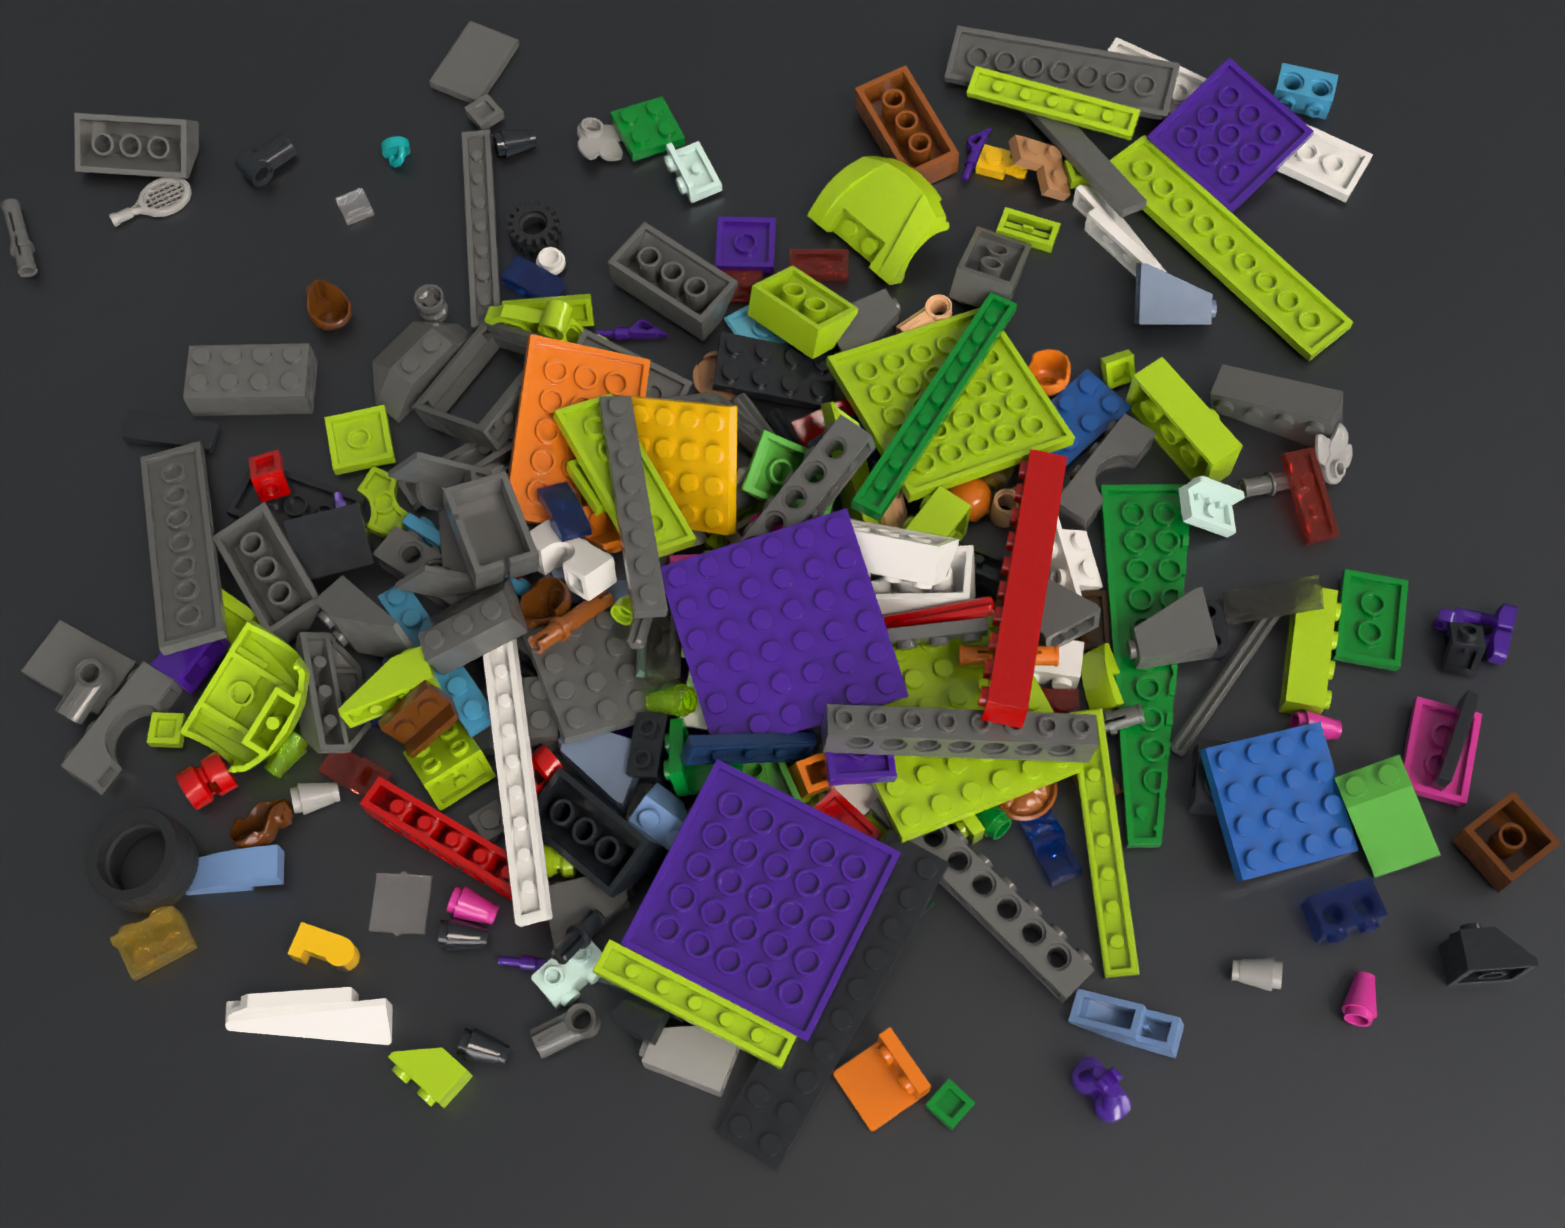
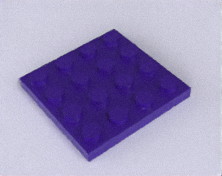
[1147,57,1314,213]

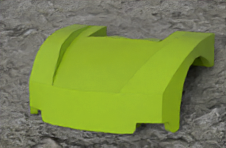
[807,156,949,285]
[179,621,310,773]

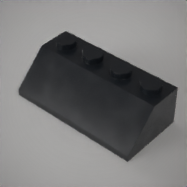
[537,767,668,898]

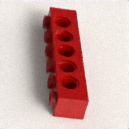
[360,776,550,902]

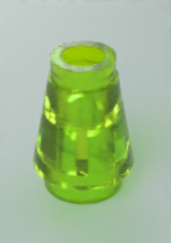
[646,684,698,717]
[264,731,309,778]

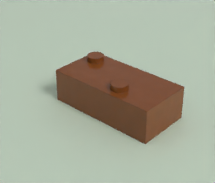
[855,65,959,184]

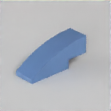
[186,844,285,895]
[1068,988,1184,1058]

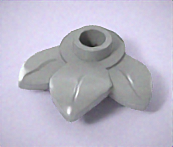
[577,117,623,161]
[1315,423,1353,484]

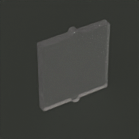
[369,871,432,937]

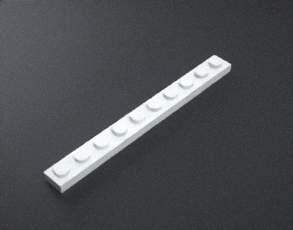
[483,639,553,927]

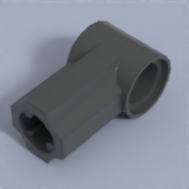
[55,658,115,725]
[529,1003,601,1059]

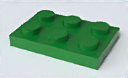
[1332,569,1409,672]

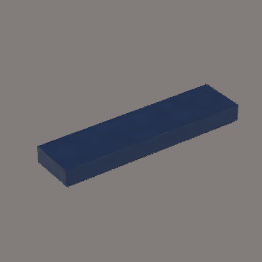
[680,732,818,765]

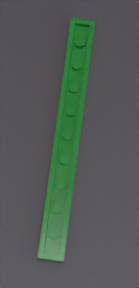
[851,292,1017,522]

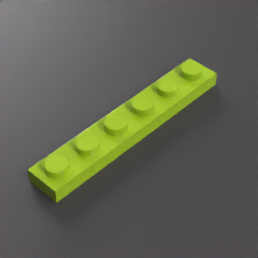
[967,66,1140,140]
[593,939,797,1069]

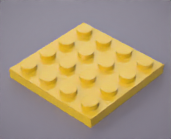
[631,396,737,535]

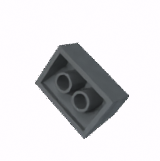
[418,577,529,675]

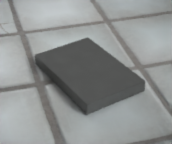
[429,21,519,103]
[21,620,139,717]

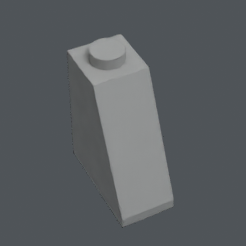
[639,1026,740,1097]

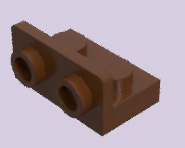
[378,680,459,758]

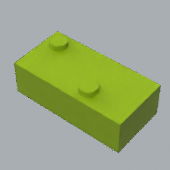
[1126,357,1243,482]

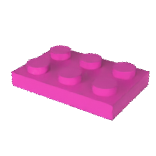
[1402,696,1482,808]

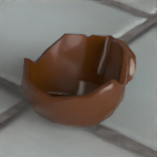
[306,279,352,331]
[520,576,572,629]
[230,799,295,849]

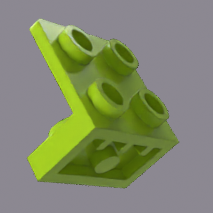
[403,719,496,811]

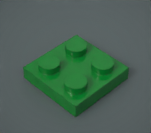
[610,96,685,161]

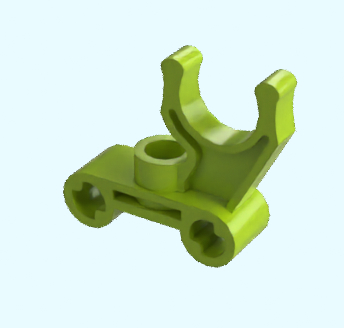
[484,299,608,344]

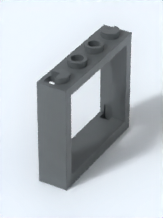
[412,321,548,451]

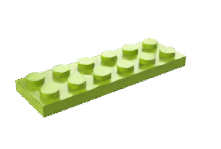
[553,393,697,558]

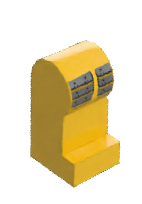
[287,922,360,972]

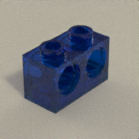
[1300,877,1388,945]

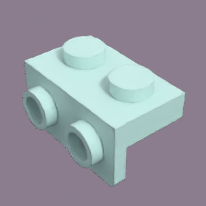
[664,141,723,203]
[1178,476,1245,538]
[531,941,602,1011]

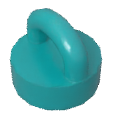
[381,136,411,168]

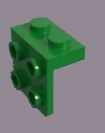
[664,718,743,797]

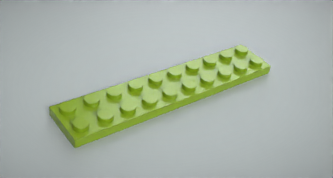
[1109,135,1353,362]

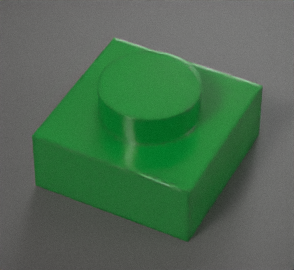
[925,1079,975,1131]

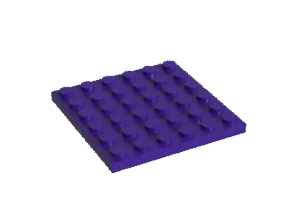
[660,508,909,735]
[621,759,901,1042]

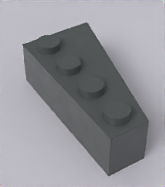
[1210,364,1343,449]

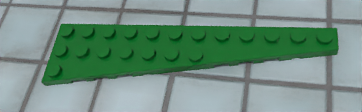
[1099,484,1190,848]

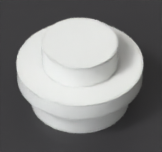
[536,247,566,276]

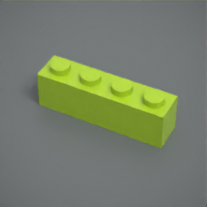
[1279,584,1342,715]

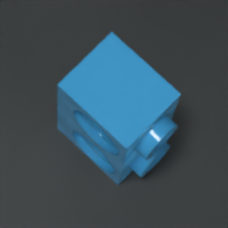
[1273,63,1339,120]

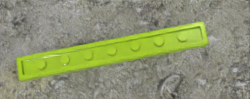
[1069,708,1140,979]

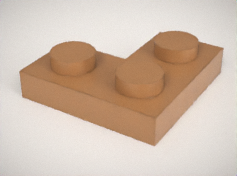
[1009,134,1071,201]

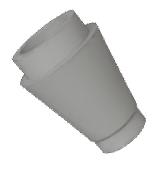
[290,782,340,815]
[1232,957,1283,992]

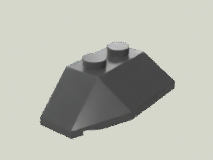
[372,321,472,424]
[295,632,372,753]

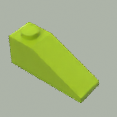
[338,646,441,728]

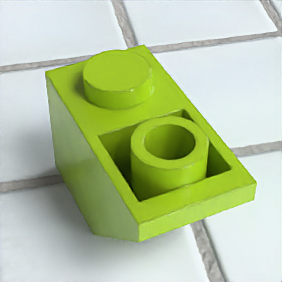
[388,1047,473,1108]

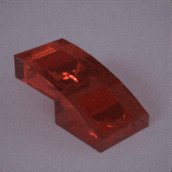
[318,751,392,797]

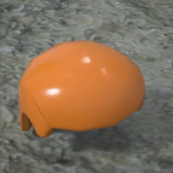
[1028,349,1071,396]
[947,478,992,522]

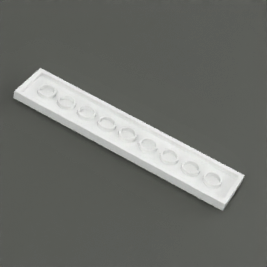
[1107,37,1373,202]

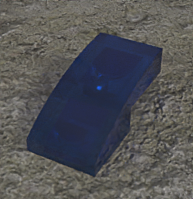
[499,255,568,298]
[537,482,592,542]
[1021,809,1082,887]

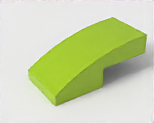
[1081,643,1124,714]

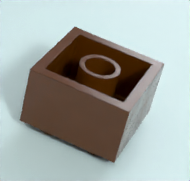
[1452,791,1561,893]

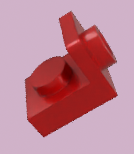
[249,449,291,502]

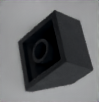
[1439,923,1539,986]

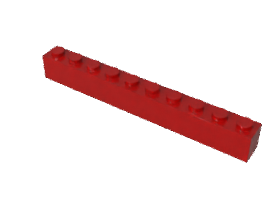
[978,449,1067,729]

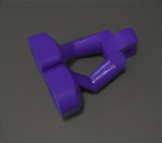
[1433,603,1518,665]
[1070,1057,1131,1123]

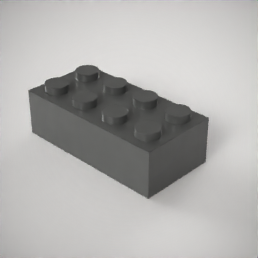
[183,343,318,416]

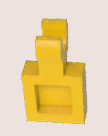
[975,144,1028,181]

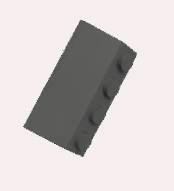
[74,113,199,178]
[608,222,738,341]
[213,502,320,643]

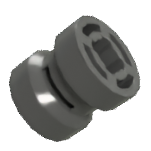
[414,284,448,323]

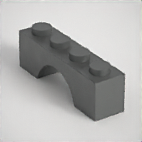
[1058,413,1156,531]
[60,661,183,795]

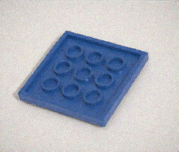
[1199,721,1359,882]

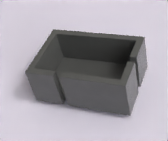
[443,471,539,590]

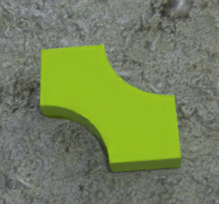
[357,466,409,539]

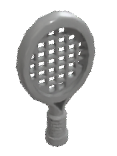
[109,177,192,227]

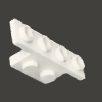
[1049,516,1103,596]

